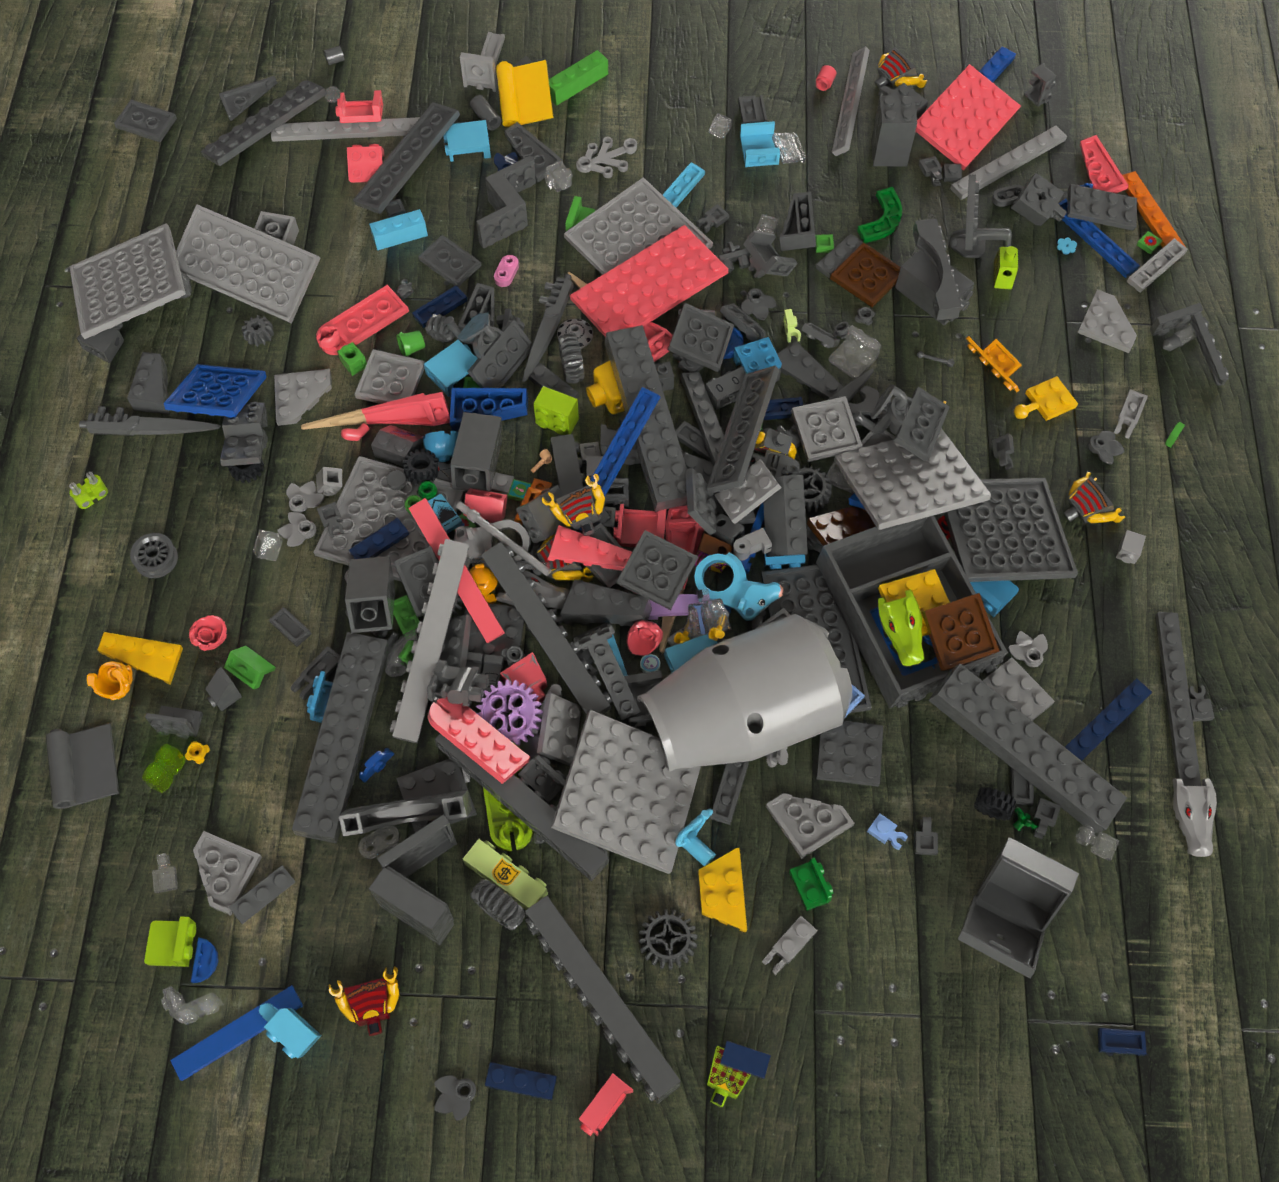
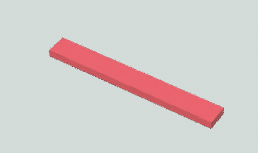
[408,498,505,643]

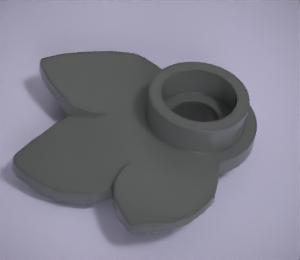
[741,288,777,320]
[1088,431,1124,464]
[434,1075,476,1121]

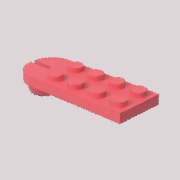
[316,285,409,355]
[428,697,530,784]

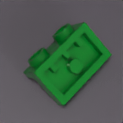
[789,857,833,911]

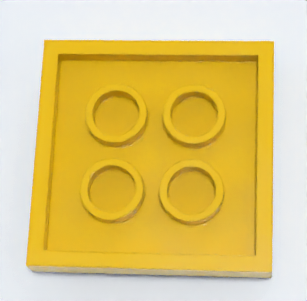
[878,569,950,636]

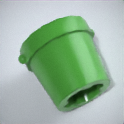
[396,330,425,357]

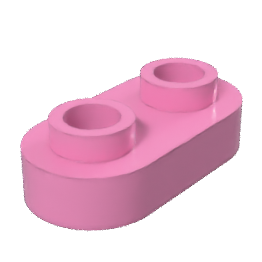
[494,255,519,287]

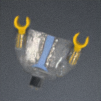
[674,588,731,644]

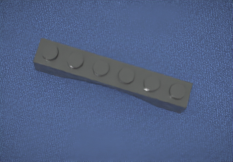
[913,219,963,320]
[339,790,472,836]

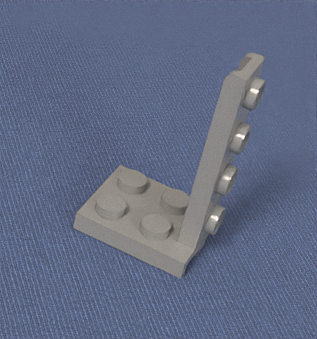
[460,32,505,92]

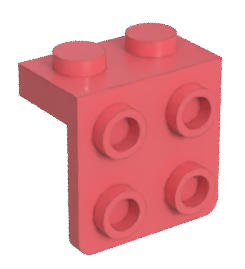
[347,144,384,183]

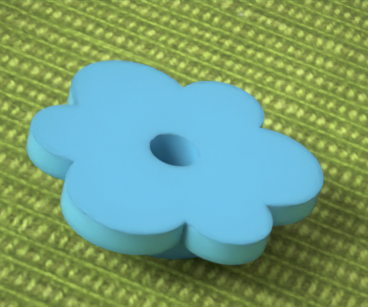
[1057,237,1077,255]

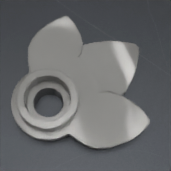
[286,481,324,513]
[277,512,316,547]
[1008,631,1048,667]

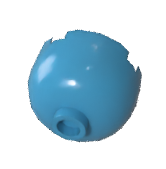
[423,431,458,462]

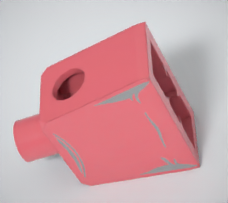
[500,652,547,703]

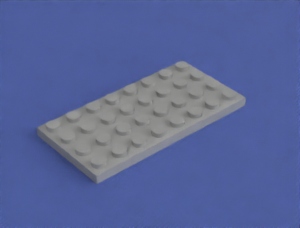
[176,204,321,324]

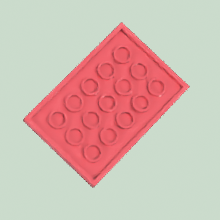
[915,64,1021,171]

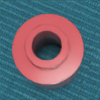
[816,65,837,91]

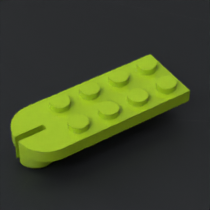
[483,742,533,851]

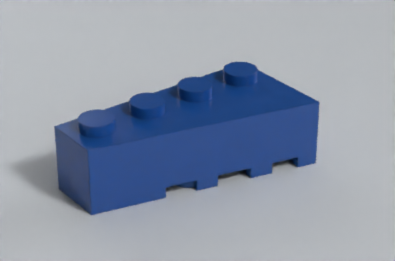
[450,388,528,431]

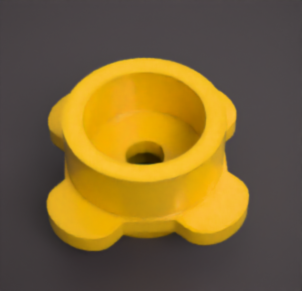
[185,741,210,764]

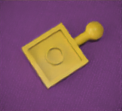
[1014,376,1078,421]

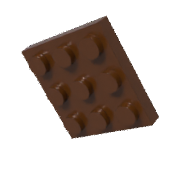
[830,242,901,308]
[921,593,1000,671]

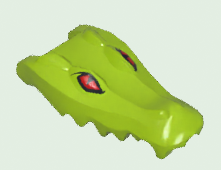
[878,589,924,666]

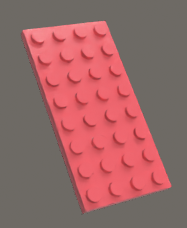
[570,225,728,338]

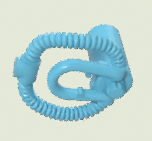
[675,808,716,866]

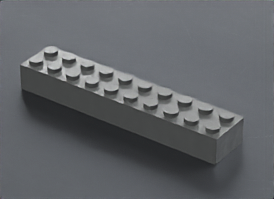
[605,325,687,512]
[292,632,389,844]
[928,663,1127,834]
[525,896,681,1104]

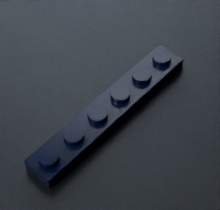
[1065,678,1152,761]

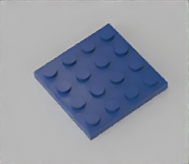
[164,364,266,418]

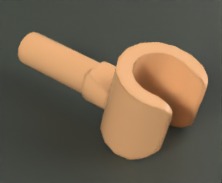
[531,449,552,473]

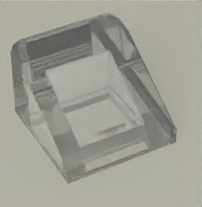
[708,113,732,139]

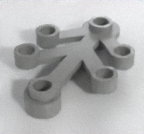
[576,137,637,178]

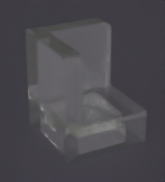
[253,530,283,561]

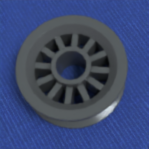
[130,533,178,578]

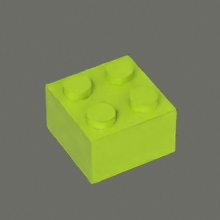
[534,386,579,435]

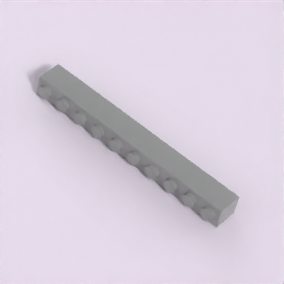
[390,539,469,744]

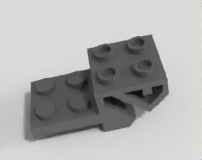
[220,402,268,466]

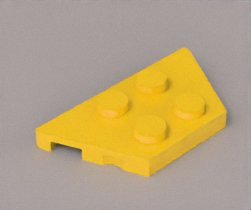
[698,848,747,932]

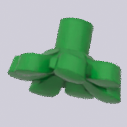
[1013,807,1038,831]

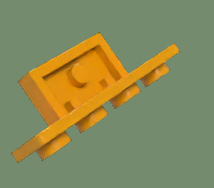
[966,336,1022,393]

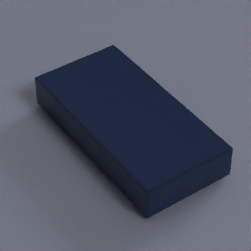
[1098,1028,1147,1055]
[720,1041,771,1079]

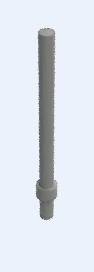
[456,501,551,576]

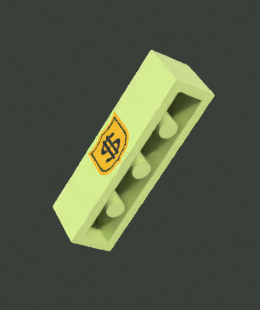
[463,839,548,910]

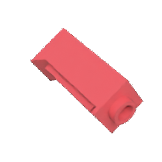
[579,1074,633,1136]

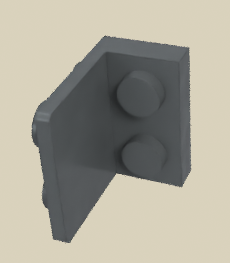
[145,706,203,739]

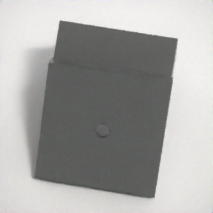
[369,814,457,945]
[958,837,1079,979]

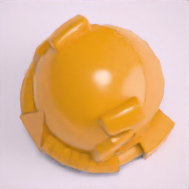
[470,563,498,604]
[87,661,133,700]

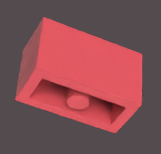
[463,488,507,523]

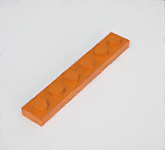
[1122,171,1186,248]

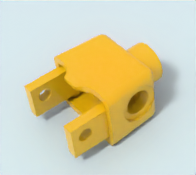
[586,360,625,415]

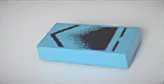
[428,494,463,534]

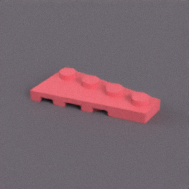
[1080,135,1128,194]
[547,525,632,571]

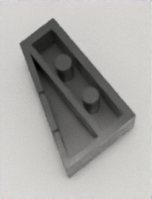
[780,192,816,251]
[127,352,170,415]

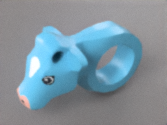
[694,552,783,621]

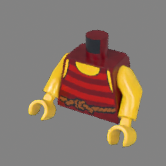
[329,966,399,1036]

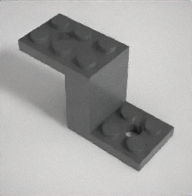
[476,156,536,248]

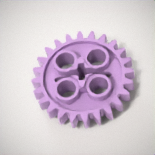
[476,680,543,746]

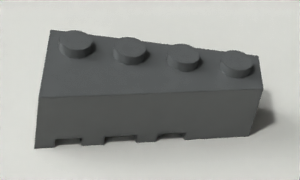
[561,580,652,626]

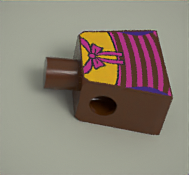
[695,533,732,573]

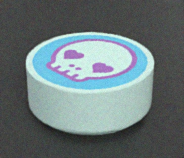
[640,654,660,673]

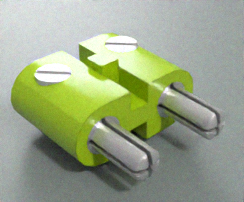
[69,472,108,509]

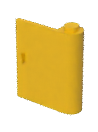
[496,60,554,127]

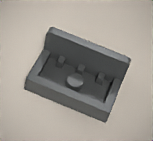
[517,755,566,803]

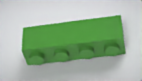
[549,50,608,106]

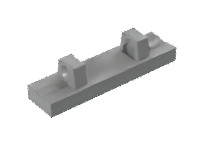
[1127,238,1188,293]

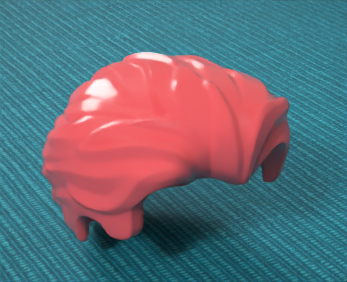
[189,615,227,651]
[627,620,663,656]

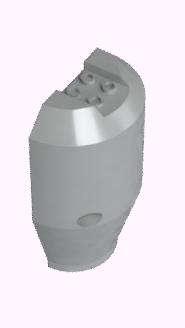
[637,614,853,772]

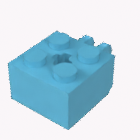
[258,1003,322,1058]

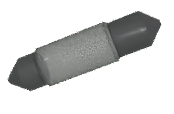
[1163,321,1209,351]

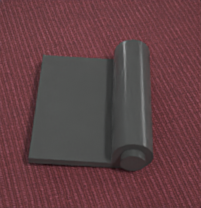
[46,723,119,809]

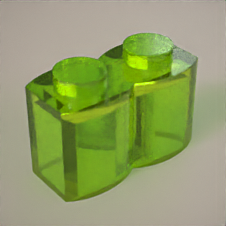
[142,743,185,793]

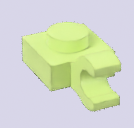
[783,309,801,343]

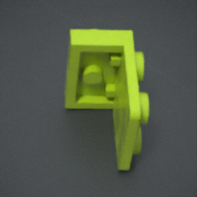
[144,916,196,967]

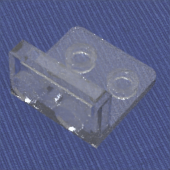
[829,325,881,379]
[161,986,224,1024]

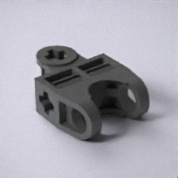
[748,450,800,477]

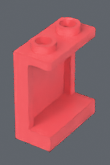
[336,90,383,123]
[613,504,666,547]

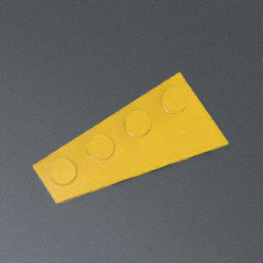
[97,632,183,685]

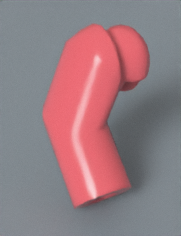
[341,423,370,441]

